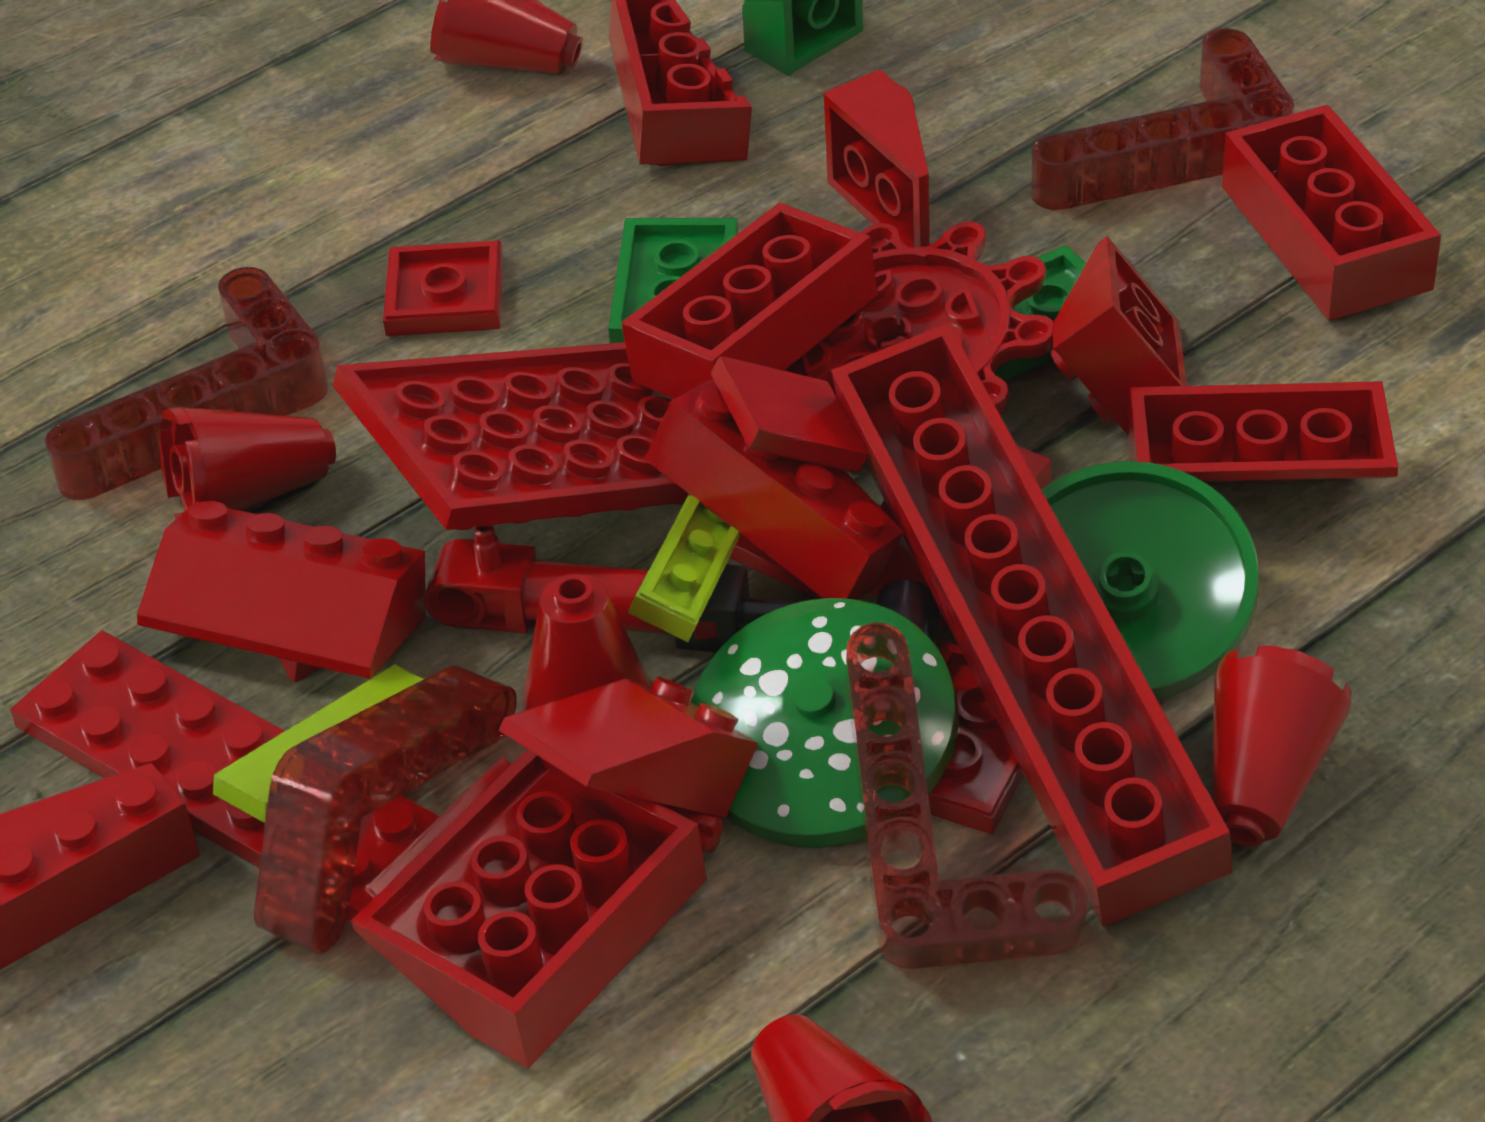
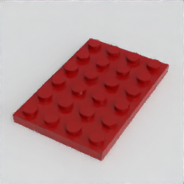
[333,342,689,530]

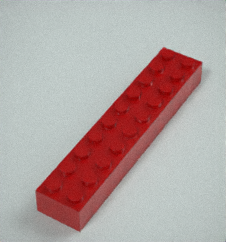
[831,323,1232,927]

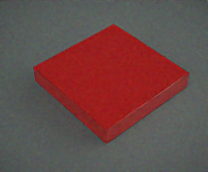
[383,240,503,336]
[710,356,869,472]

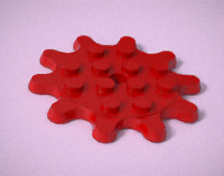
[784,222,1053,415]

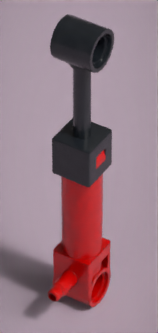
[423,525,940,652]

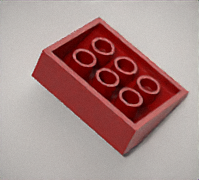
[351,749,707,1069]

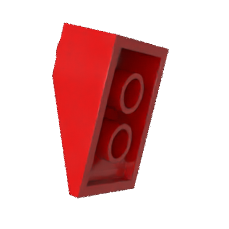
[823,69,930,247]
[1051,236,1187,435]
[498,677,759,818]

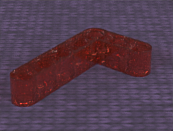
[1031,28,1294,210]
[45,267,328,500]
[846,622,1088,969]
[254,665,517,955]

